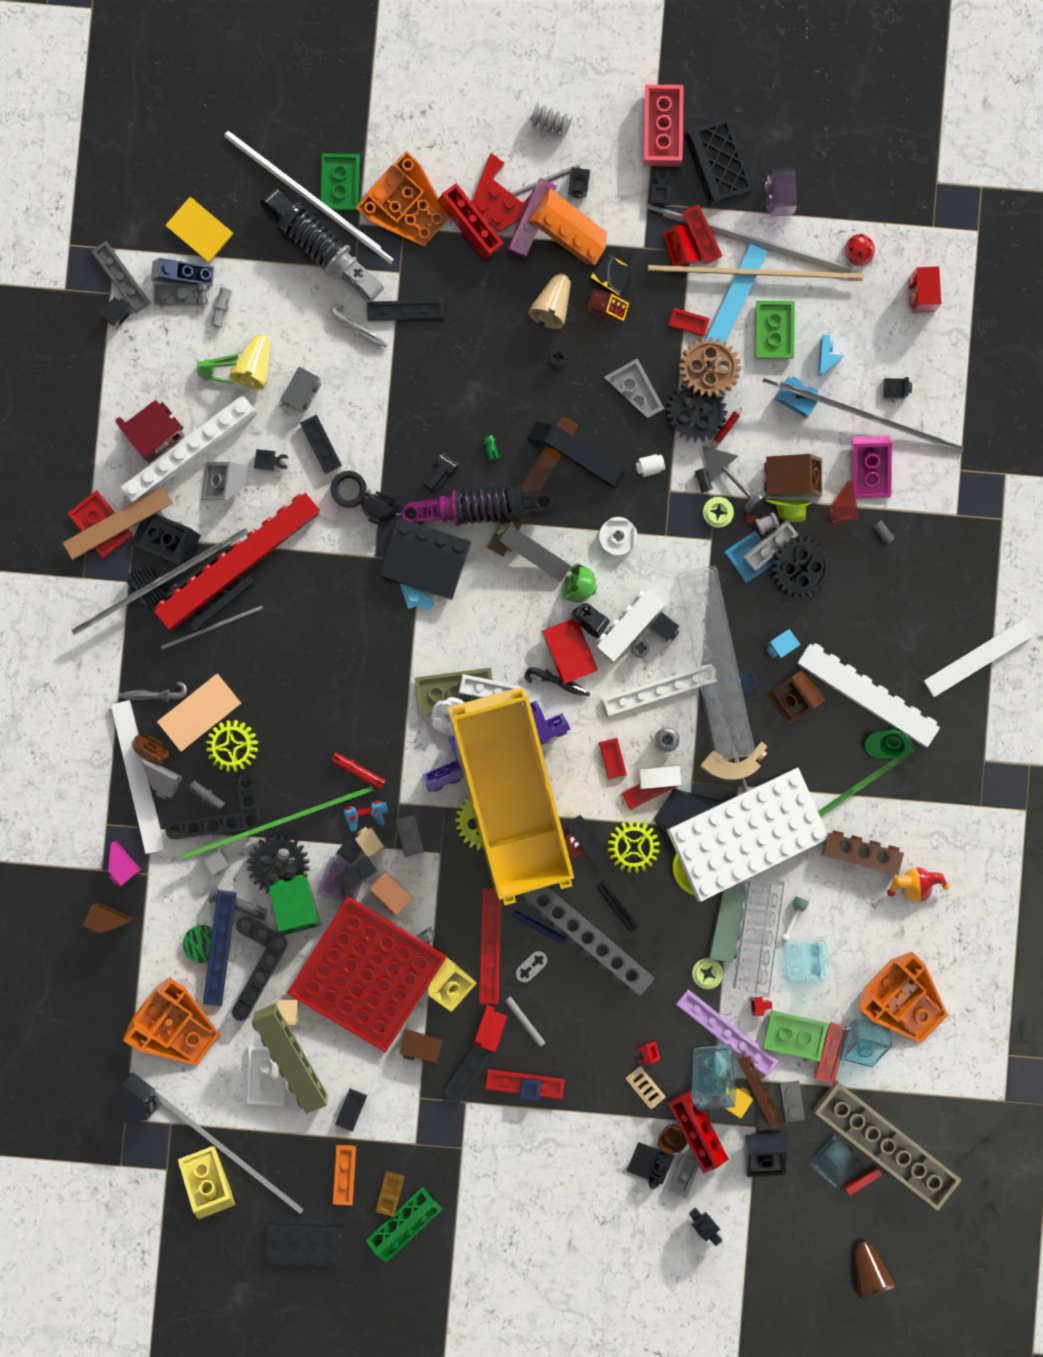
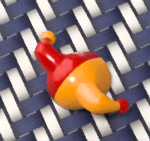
[887,867,950,902]

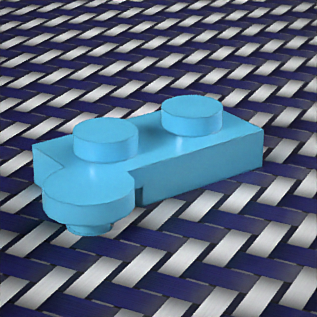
[400,583,434,610]

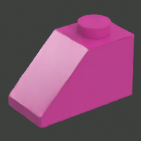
[108,841,141,886]

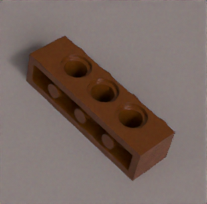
[821,830,904,875]

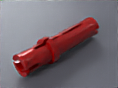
[330,752,386,790]

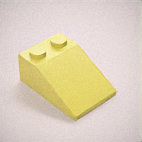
[178,1146,235,1219]

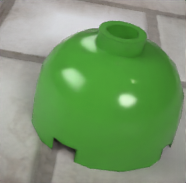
[562,563,597,603]

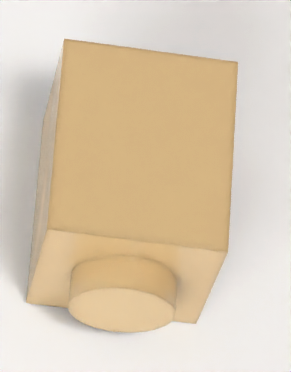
[355,827,385,858]

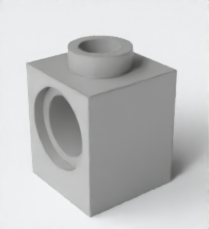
[200,846,231,876]

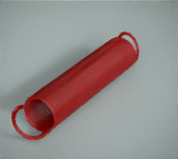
[711,407,742,448]

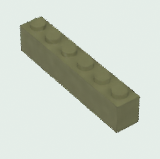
[252,1003,328,1114]

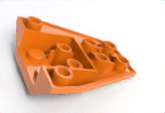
[356,151,449,246]

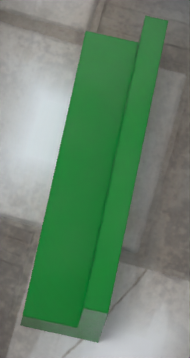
[366,1187,443,1263]

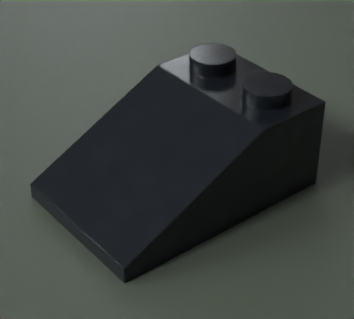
[130,514,201,567]

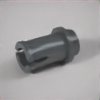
[872,520,895,545]

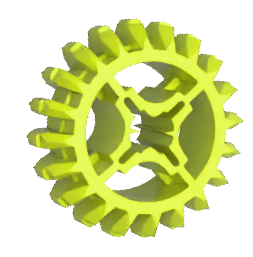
[206,720,258,772]
[608,821,660,873]

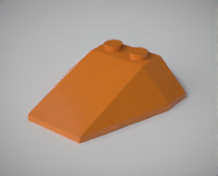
[858,952,948,1043]
[123,977,220,1066]

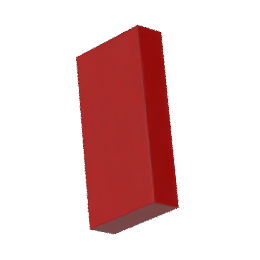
[668,308,710,337]
[599,738,627,780]
[843,1166,882,1195]

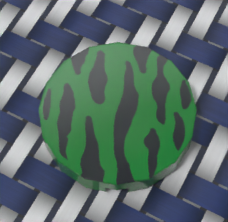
[183,925,213,963]

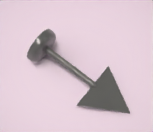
[703,446,768,514]

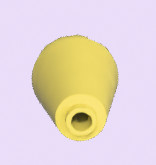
[229,335,271,390]

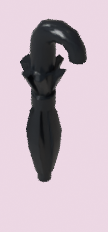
[524,667,590,697]

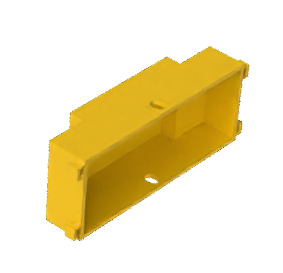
[447,687,574,905]

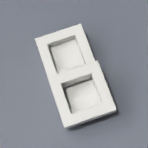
[638,766,681,789]

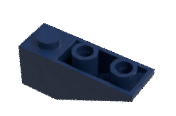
[151,258,214,286]

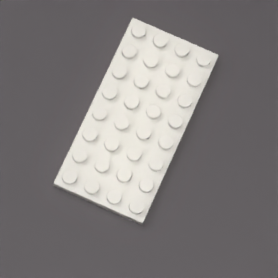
[667,768,828,902]

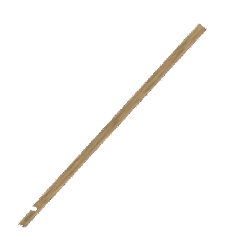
[648,265,864,282]

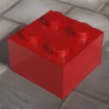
[907,266,942,313]

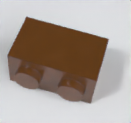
[399,1029,443,1065]

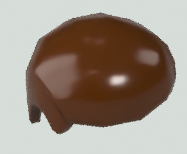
[658,1124,688,1154]

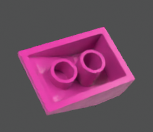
[851,435,892,498]

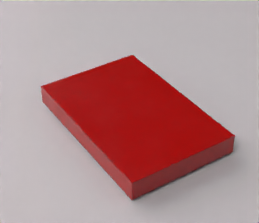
[67,490,133,559]
[541,619,598,684]

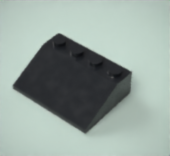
[379,518,471,600]

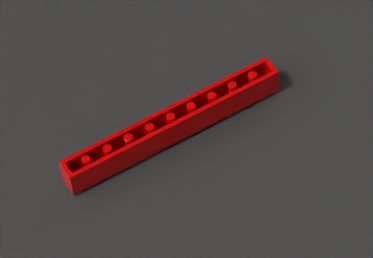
[154,492,320,632]

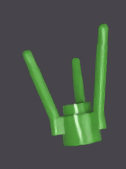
[197,354,238,385]

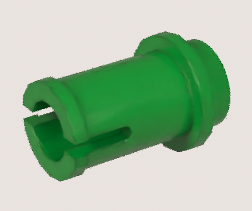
[482,435,500,461]

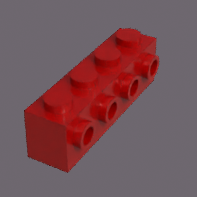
[437,183,504,261]

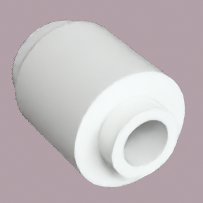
[635,454,665,477]

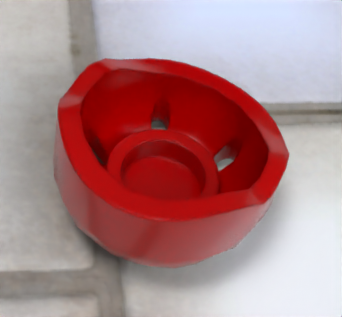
[845,234,875,266]

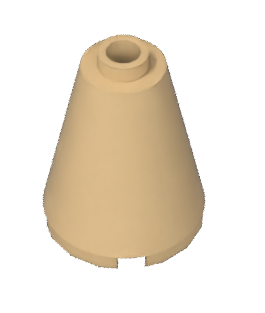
[528,273,571,329]

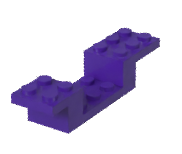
[422,701,571,792]

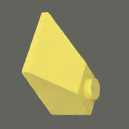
[428,958,476,1012]

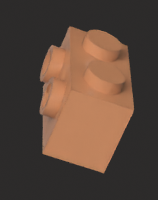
[369,871,414,915]

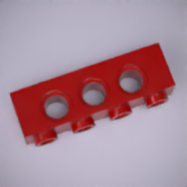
[668,1089,729,1173]

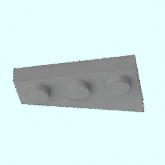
[604,359,665,418]

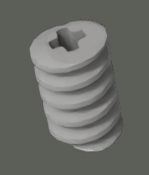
[531,102,573,138]

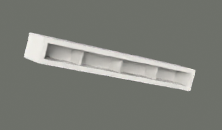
[121,395,257,503]
[796,643,940,748]

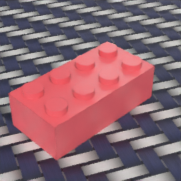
[643,84,683,166]

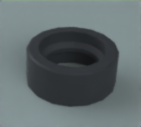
[330,470,367,508]

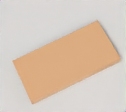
[157,674,242,752]

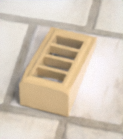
[626,1066,665,1109]

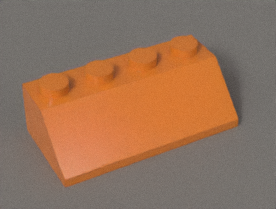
[528,188,607,265]

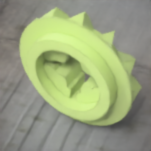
[703,497,734,528]
[692,958,723,989]

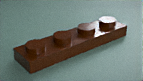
[737,1051,780,1128]

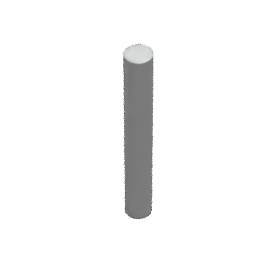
[505,996,545,1047]

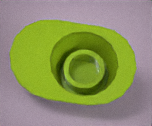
[765,498,812,522]

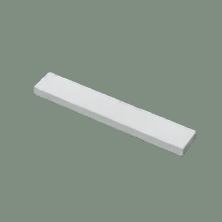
[924,621,1032,697]
[602,664,717,717]

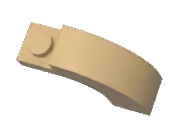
[700,742,768,781]

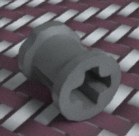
[632,639,650,658]

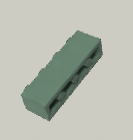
[708,884,750,963]

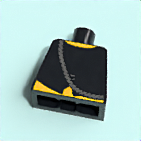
[589,250,632,298]

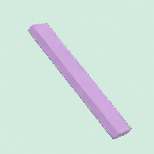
[676,989,779,1077]

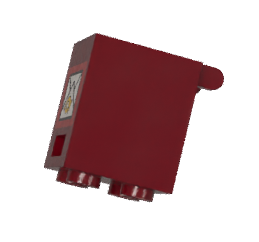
[115,400,185,463]

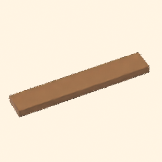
[63,487,173,560]

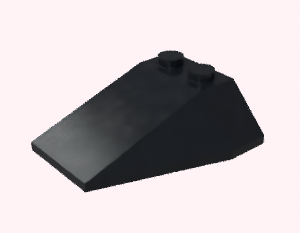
[654,788,724,842]

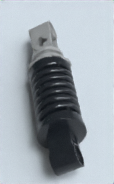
[260,188,384,303]

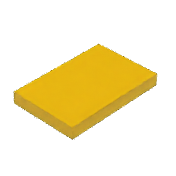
[165,197,234,263]

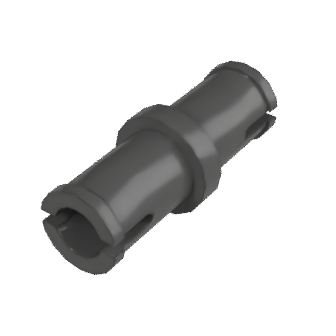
[188,781,226,813]

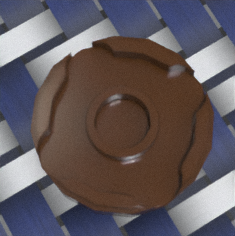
[132,735,169,764]

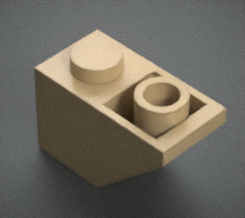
[278,998,300,1028]

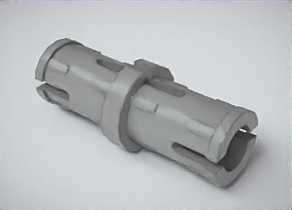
[210,287,232,328]

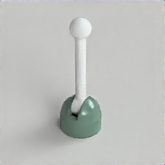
[782,896,809,942]

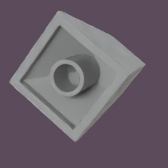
[201,462,248,500]
[141,759,183,799]

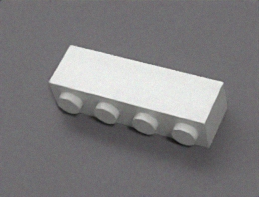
[596,589,665,662]

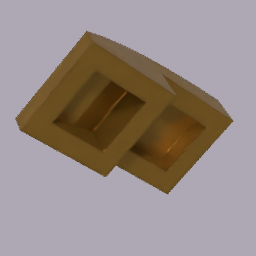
[376,1171,405,1217]

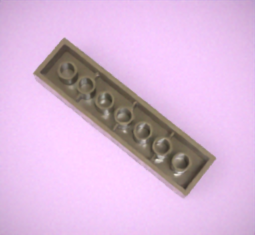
[812,1080,962,1211]

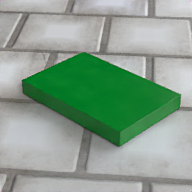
[321,153,360,212]

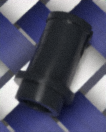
[694,468,713,493]

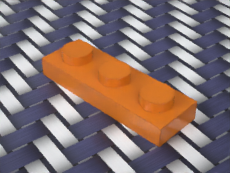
[333,1145,356,1205]

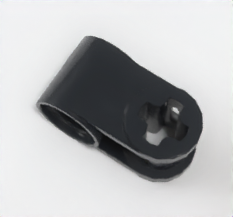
[572,603,610,638]

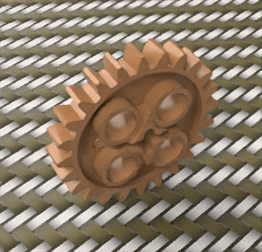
[679,337,741,399]

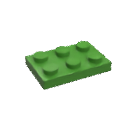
[755,301,795,359]
[763,1010,828,1061]

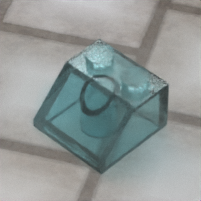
[839,1019,892,1068]

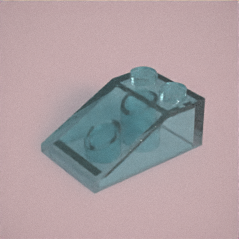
[692,1044,736,1110]

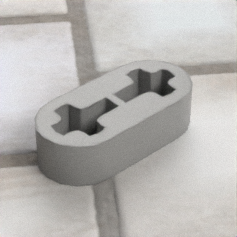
[516,951,547,982]

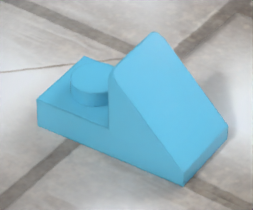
[818,335,844,376]

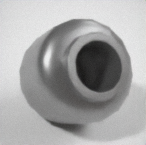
[654,728,679,753]

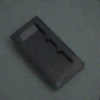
[335,1088,368,1132]

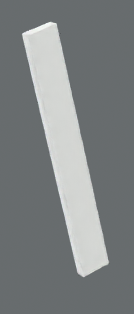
[111,700,165,854]

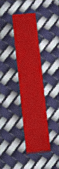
[479,888,501,1004]

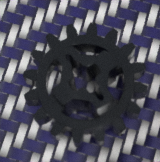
[689,1207,723,1246]

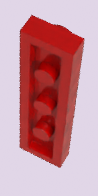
[486,1069,565,1099]

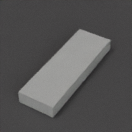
[742,520,798,572]

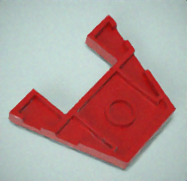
[472,153,531,233]

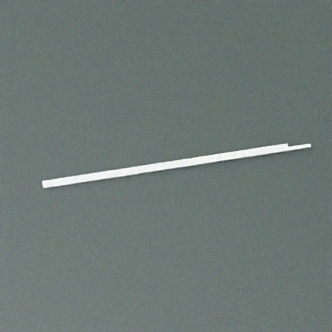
[224,131,394,264]

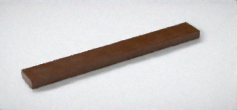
[487,415,579,557]

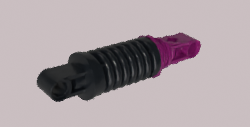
[402,484,554,526]

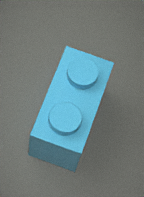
[766,629,800,660]

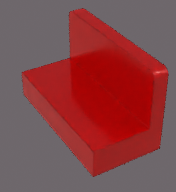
[663,225,701,266]
[473,1005,507,1052]

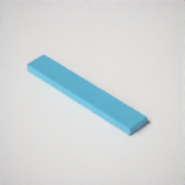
[706,244,768,344]

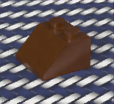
[767,668,825,725]
[83,902,134,935]

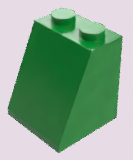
[269,875,321,935]

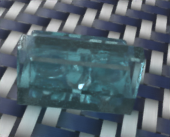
[785,940,829,981]

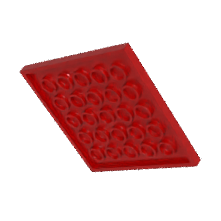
[287,895,447,1053]

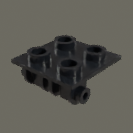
[626,1142,675,1189]

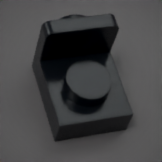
[883,377,912,399]

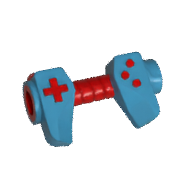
[344,800,388,832]

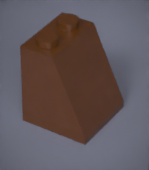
[764,454,822,497]

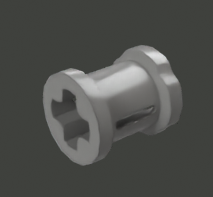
[755,512,780,535]

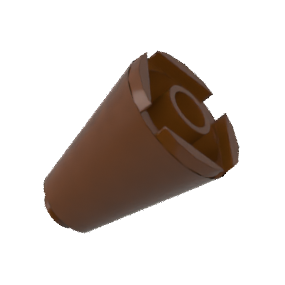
[853,1241,895,1299]

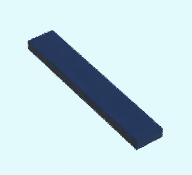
[203,890,237,1006]

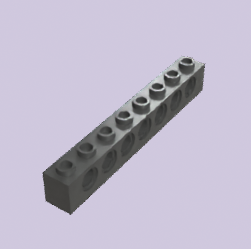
[522,886,655,996]

